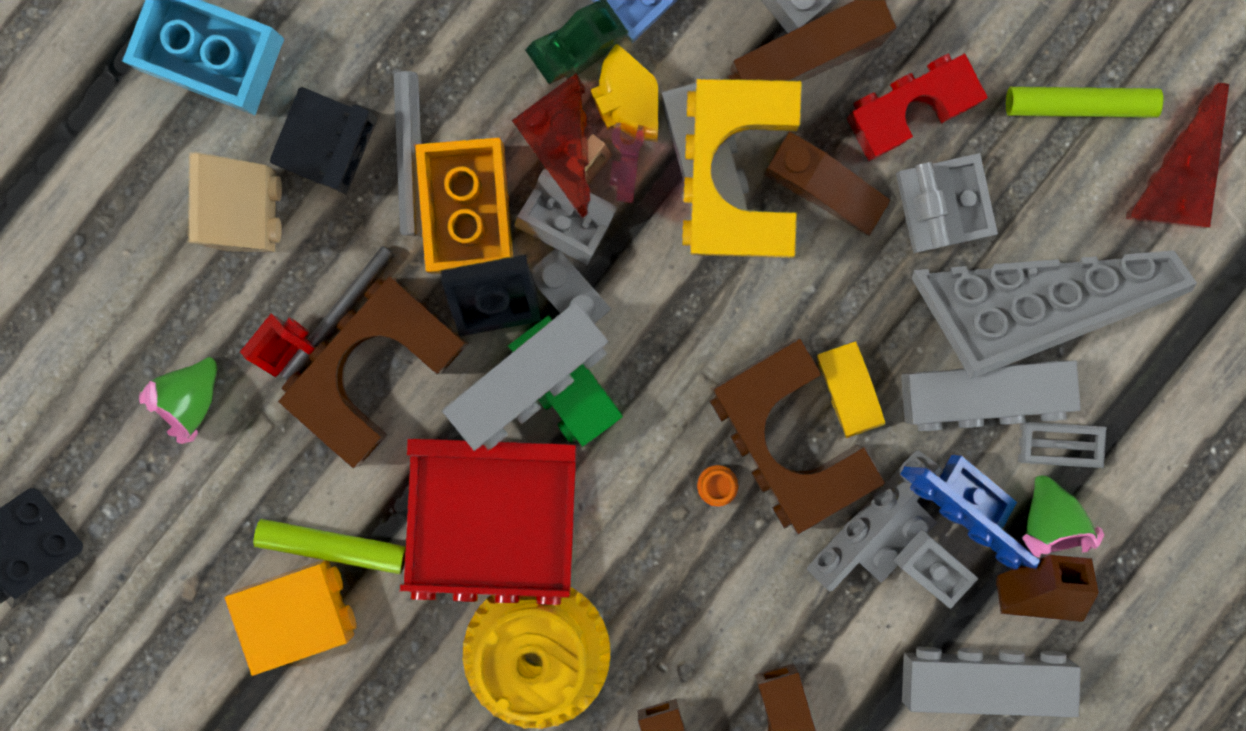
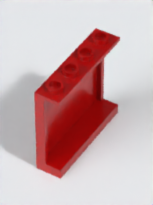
[400,438,577,605]

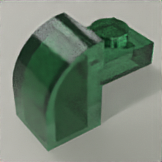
[525,0,628,85]

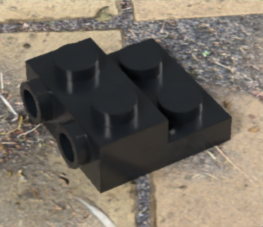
[441,254,541,337]

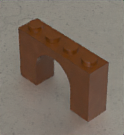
[278,276,469,469]
[709,339,885,534]
[638,663,816,731]

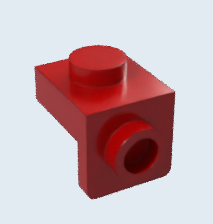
[240,313,315,377]

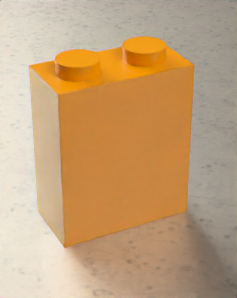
[224,560,357,676]

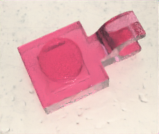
[610,122,645,203]

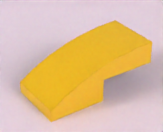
[817,341,885,438]

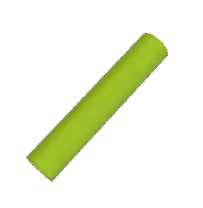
[1006,86,1164,118]
[253,519,406,575]

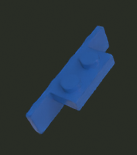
[900,455,1040,569]

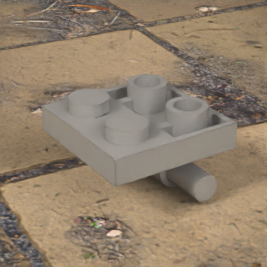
[896,153,998,254]

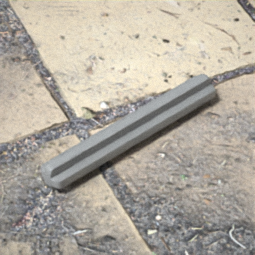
[394,71,422,236]

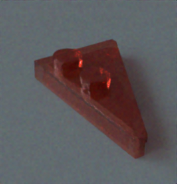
[512,73,590,218]
[1126,83,1229,229]

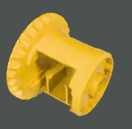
[462,587,610,729]

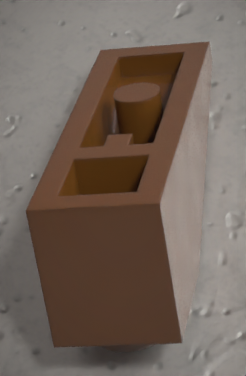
[763,131,891,236]

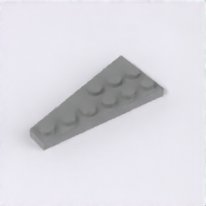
[912,251,1197,379]

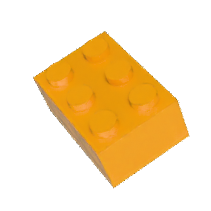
[415,137,514,275]

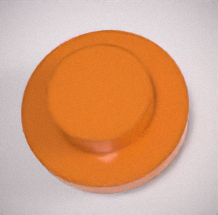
[697,465,738,507]

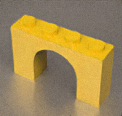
[682,79,801,258]

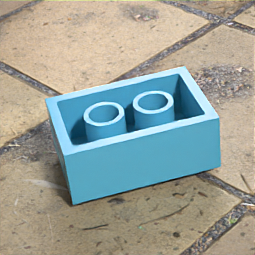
[122,0,284,116]

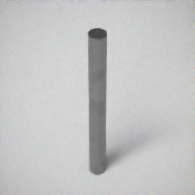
[280,245,396,380]

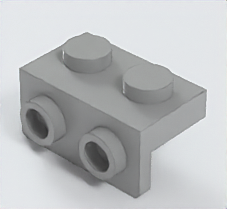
[514,169,617,265]

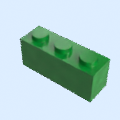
[508,316,623,447]

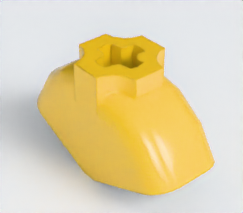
[591,44,658,142]

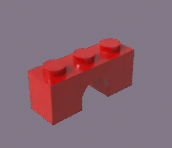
[846,53,988,162]

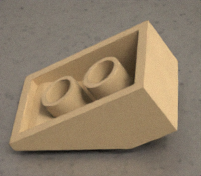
[189,153,282,252]

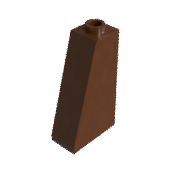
[727,0,897,82]

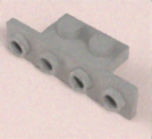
[807,450,943,591]

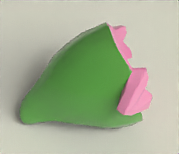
[139,357,217,444]
[1022,475,1104,558]

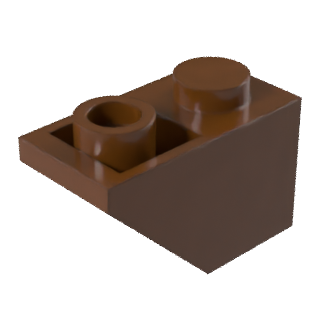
[996,554,1099,622]

